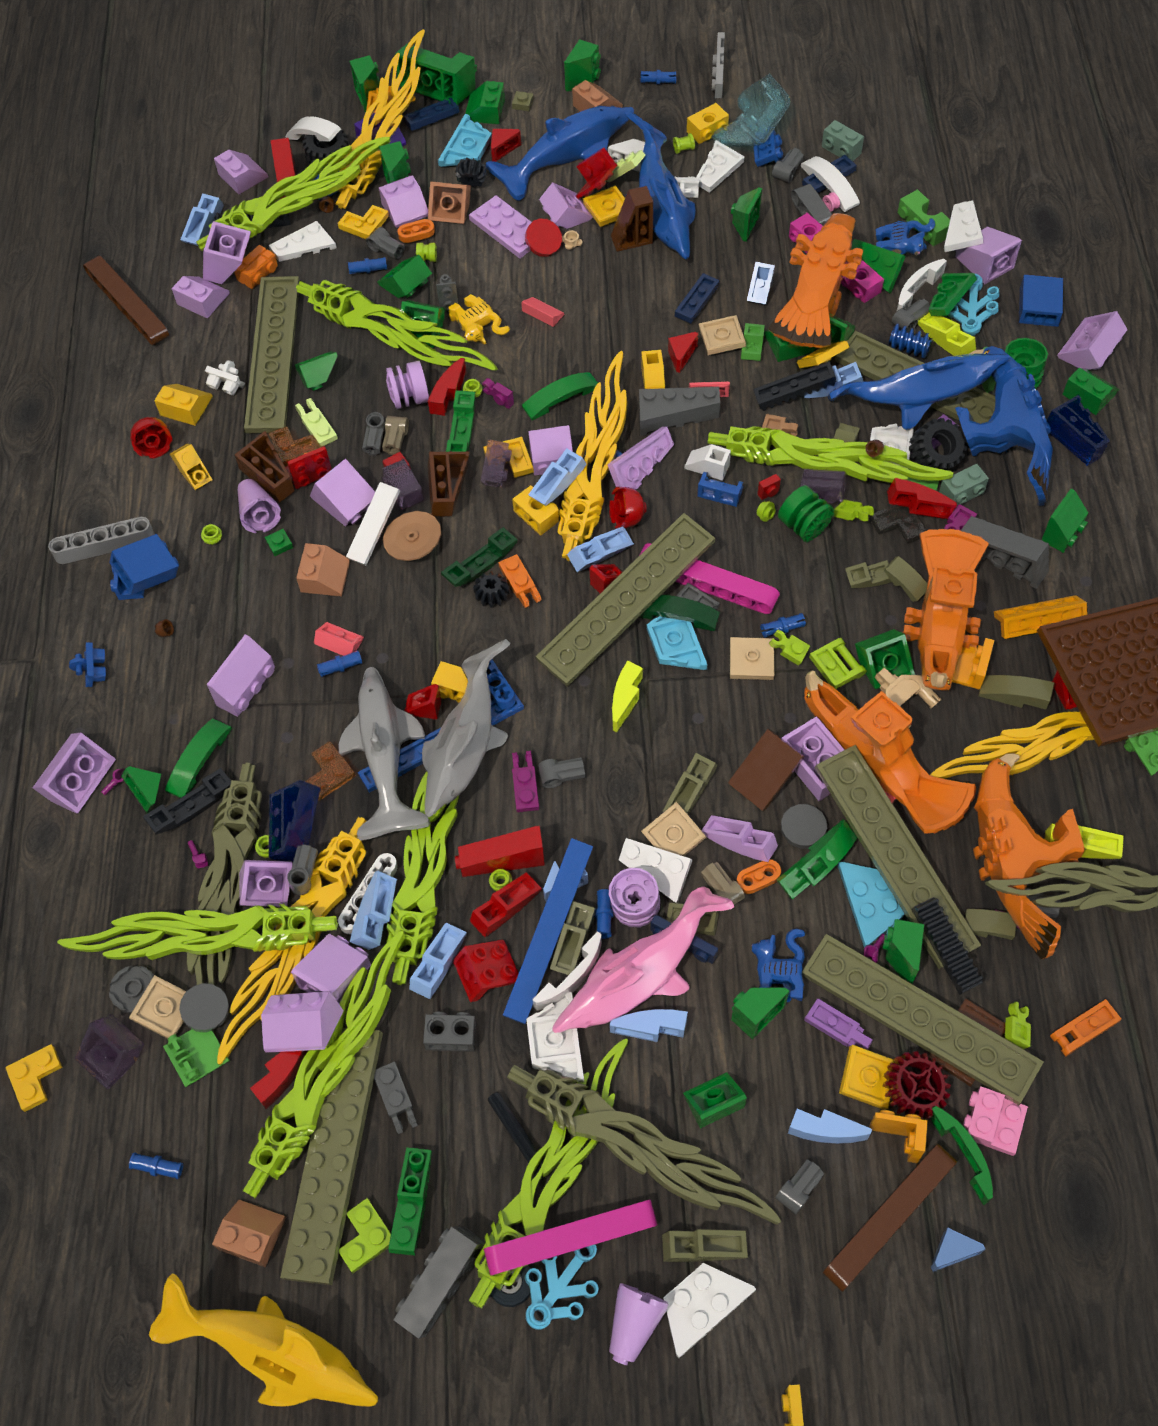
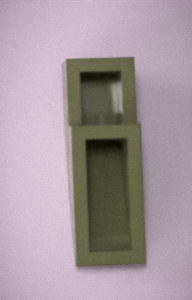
[978,675,1054,710]
[663,753,717,815]
[550,901,596,975]
[662,1229,748,1262]

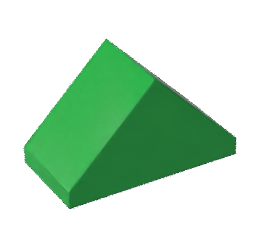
[121,766,161,813]

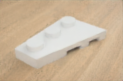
[696,140,744,193]
[944,200,983,252]
[269,221,336,262]
[619,838,692,903]

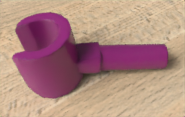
[101,768,125,795]
[188,840,208,868]
[864,934,885,963]

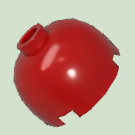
[130,417,172,458]
[609,487,647,528]

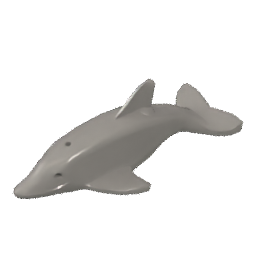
[422,639,510,817]
[339,667,430,841]

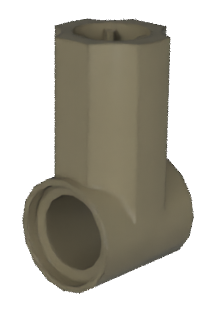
[382,416,409,455]
[701,862,745,911]

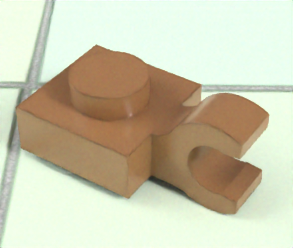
[762,414,798,437]

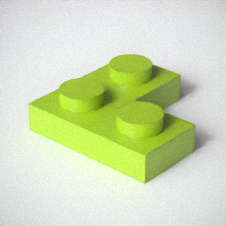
[339,1198,391,1273]

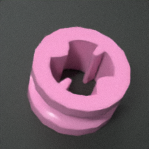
[823,192,840,212]

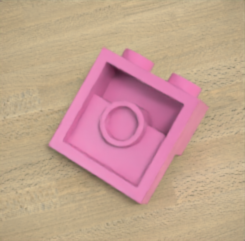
[963,1086,1028,1156]

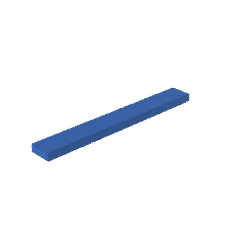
[358,692,524,793]
[503,838,593,1024]

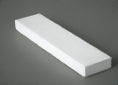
[346,482,400,566]

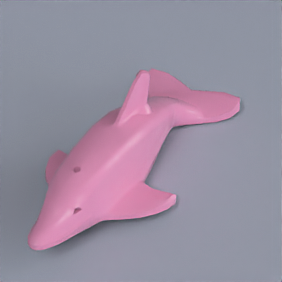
[552,887,734,1033]

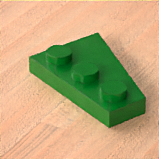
[851,239,906,293]
[928,273,977,317]

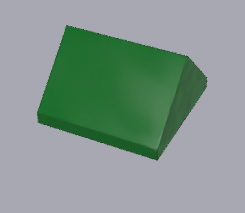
[683,1072,747,1128]

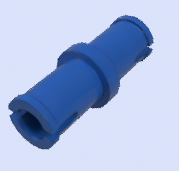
[640,70,676,85]
[348,257,387,274]
[760,613,806,638]
[317,650,362,677]
[595,889,613,939]
[129,1153,183,1179]

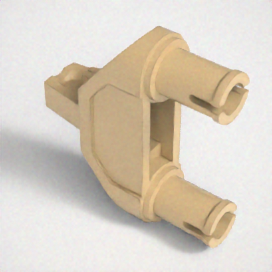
[875,668,942,728]

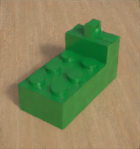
[395,44,477,105]

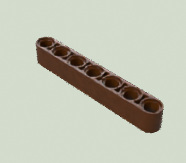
[83,255,169,346]
[823,1143,958,1292]

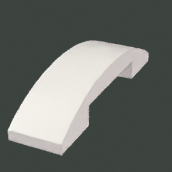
[285,117,341,141]
[801,156,860,212]
[897,259,947,311]
[533,931,602,1011]

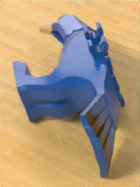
[955,346,1053,506]

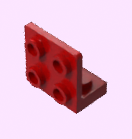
[576,148,617,199]
[285,446,332,489]
[453,940,519,1002]

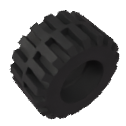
[303,129,349,173]
[909,418,967,471]

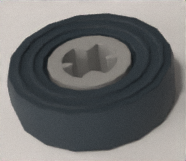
[490,1265,534,1307]

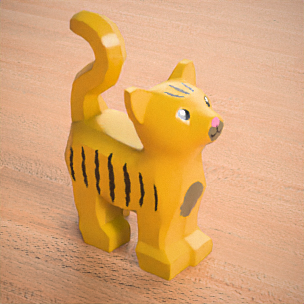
[448,294,510,345]

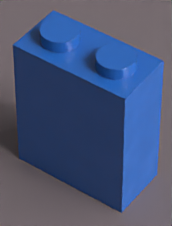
[1019,275,1063,327]
[109,534,179,595]

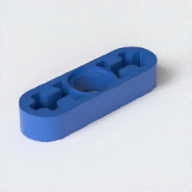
[486,660,516,709]

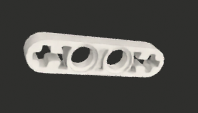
[338,853,398,934]

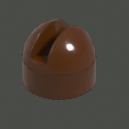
[319,196,335,213]
[866,440,884,457]
[155,619,174,637]

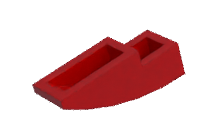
[428,358,466,416]
[887,478,957,519]
[470,872,542,937]
[250,1050,309,1109]

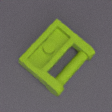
[809,638,867,689]

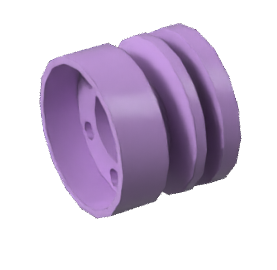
[386,361,429,409]
[609,868,660,927]

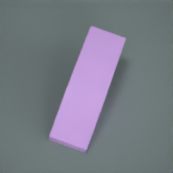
[701,815,778,862]

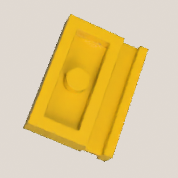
[781,1385,804,1426]

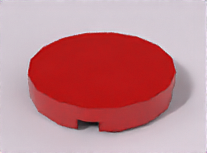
[525,219,562,257]

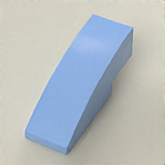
[180,193,224,246]
[804,362,864,398]
[528,448,587,506]
[567,527,634,572]
[350,871,397,950]
[409,923,467,999]
[610,1009,688,1042]
[788,1109,872,1144]

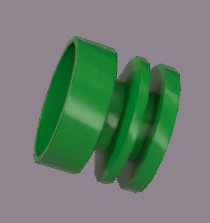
[1005,338,1048,389]
[778,485,835,542]

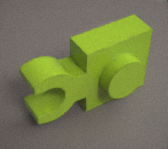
[834,500,874,521]
[769,630,810,666]
[1005,1002,1031,1049]

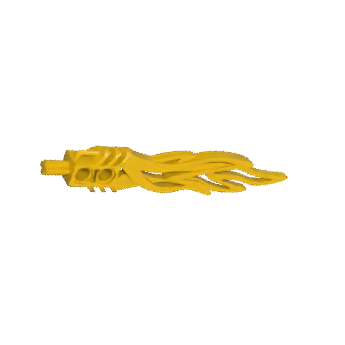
[336,30,425,209]
[557,351,627,561]
[930,712,1094,779]
[217,817,366,1065]

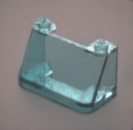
[712,73,790,147]

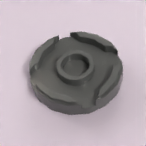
[781,804,827,849]
[109,966,154,1013]
[179,983,229,1032]

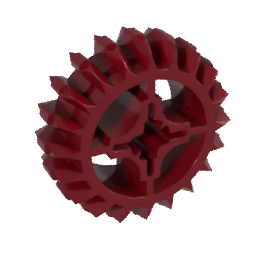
[883,1051,951,1119]

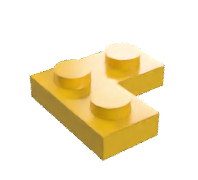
[338,205,389,239]
[483,437,534,478]
[5,1044,63,1112]

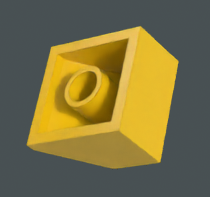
[154,384,213,426]

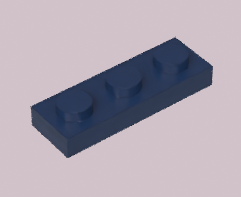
[403,97,459,131]
[802,155,857,193]
[675,273,720,324]
[650,914,718,964]

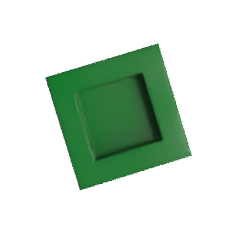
[265,529,293,557]

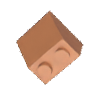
[572,80,623,112]
[428,182,471,224]
[296,543,350,596]
[212,1200,286,1267]

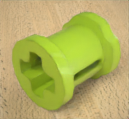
[673,133,695,154]

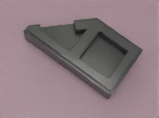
[676,583,720,609]

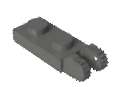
[374,1062,418,1134]

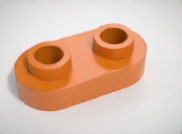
[398,219,435,243]
[736,860,781,894]

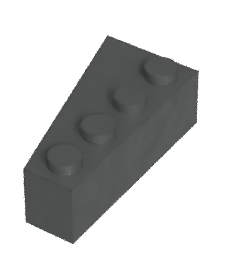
[639,387,720,436]
[961,516,1049,589]
[394,1226,485,1339]

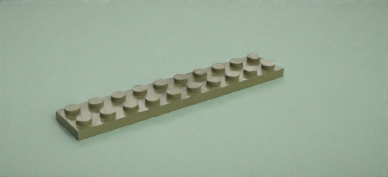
[244,276,300,433]
[835,331,995,424]
[536,513,715,687]
[815,745,981,969]
[801,934,1044,1106]
[280,1028,383,1285]

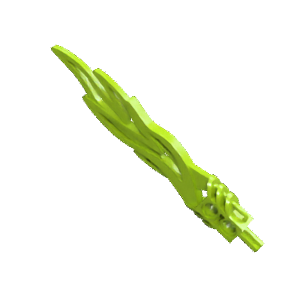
[196,137,391,251]
[296,280,498,370]
[708,426,953,483]
[387,772,459,985]
[57,904,338,960]
[243,931,406,1198]
[469,1039,628,1309]

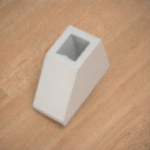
[608,139,645,172]
[684,444,731,481]

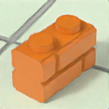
[234,245,278,289]

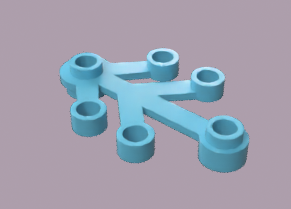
[948,274,1000,336]
[525,1245,599,1330]

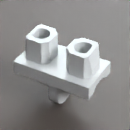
[674,176,699,198]
[205,360,245,396]

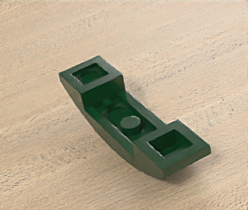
[441,527,517,587]
[639,595,720,631]

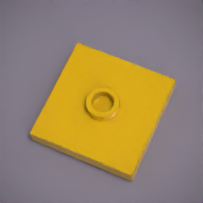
[583,186,625,227]
[797,341,849,368]
[839,1045,894,1110]

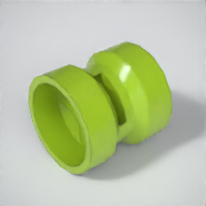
[416,243,437,262]

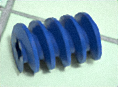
[888,324,933,359]

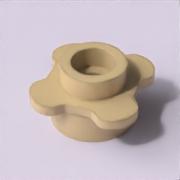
[562,230,582,250]

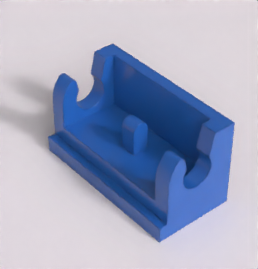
[697,472,743,507]

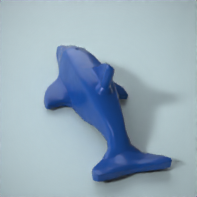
[486,106,634,200]
[625,111,696,259]
[827,354,1010,430]

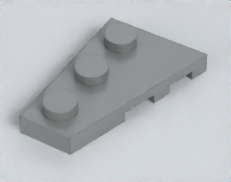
[712,32,725,98]

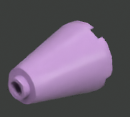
[238,479,281,533]
[609,1283,669,1365]

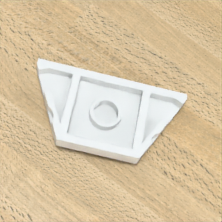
[870,424,914,475]
[526,992,584,1083]
[663,1263,756,1358]

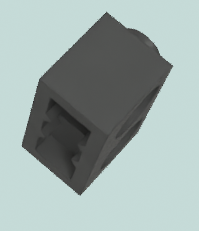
[423,1012,476,1052]

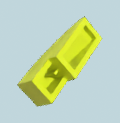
[918,312,976,356]
[612,661,643,732]
[1045,824,1123,859]

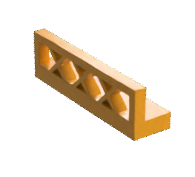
[994,595,1087,639]

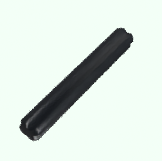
[488,1092,551,1180]

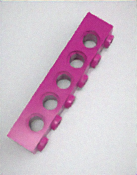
[789,213,884,303]

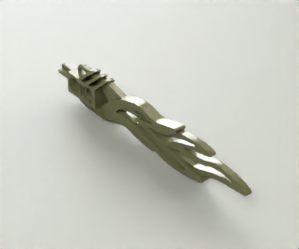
[187,763,262,985]
[985,862,1158,912]
[507,1065,781,1225]

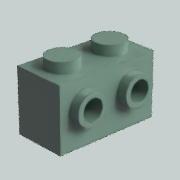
[822,120,864,161]
[939,464,989,507]

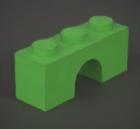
[897,189,950,247]

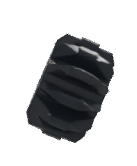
[455,157,487,188]
[473,571,509,608]

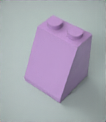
[203,221,251,284]
[955,227,1022,284]
[310,459,375,527]
[291,934,371,1004]

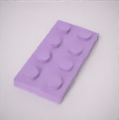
[469,196,532,258]

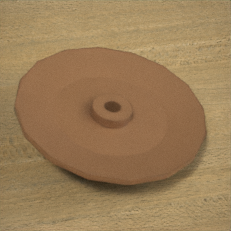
[383,511,441,561]

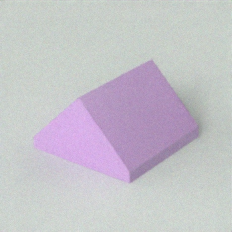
[239,860,292,906]

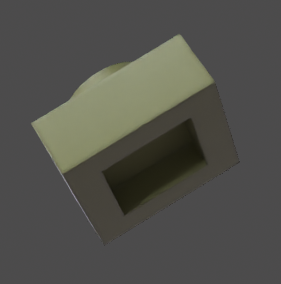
[512,91,534,111]

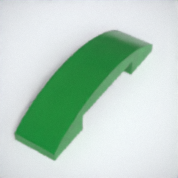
[522,372,598,421]
[446,390,476,452]
[165,718,232,798]
[930,1106,993,1205]

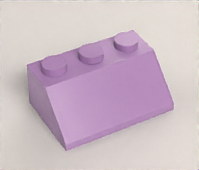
[1057,311,1127,370]
[207,634,275,717]
[782,716,844,801]
[33,733,116,814]
[261,991,344,1053]

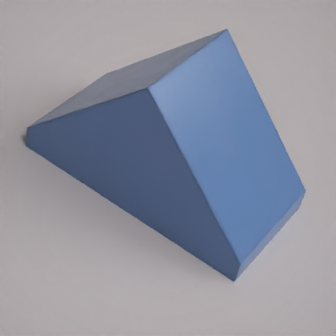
[931,1228,985,1272]

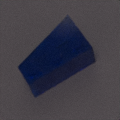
[1047,395,1110,466]
[269,780,321,864]

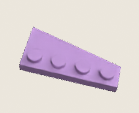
[607,427,674,489]

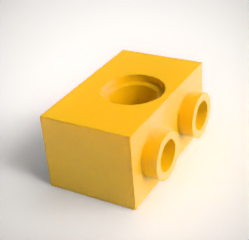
[687,103,729,144]
[512,485,559,536]

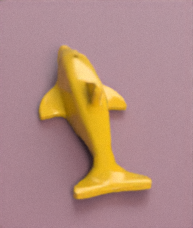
[149,1273,378,1407]

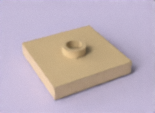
[699,315,746,355]
[730,637,774,680]
[641,802,707,856]
[129,975,186,1039]

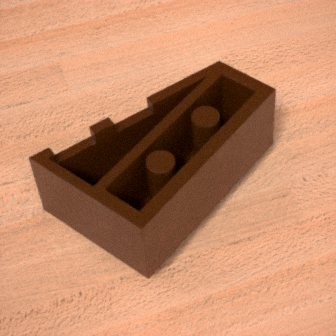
[611,186,653,252]
[235,431,294,503]
[428,452,470,516]

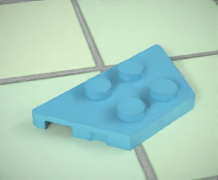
[438,114,492,167]
[647,616,707,670]
[838,862,904,948]

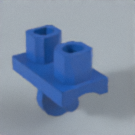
[69,642,106,687]

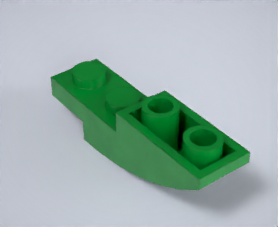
[776,820,857,899]
[388,1147,432,1256]

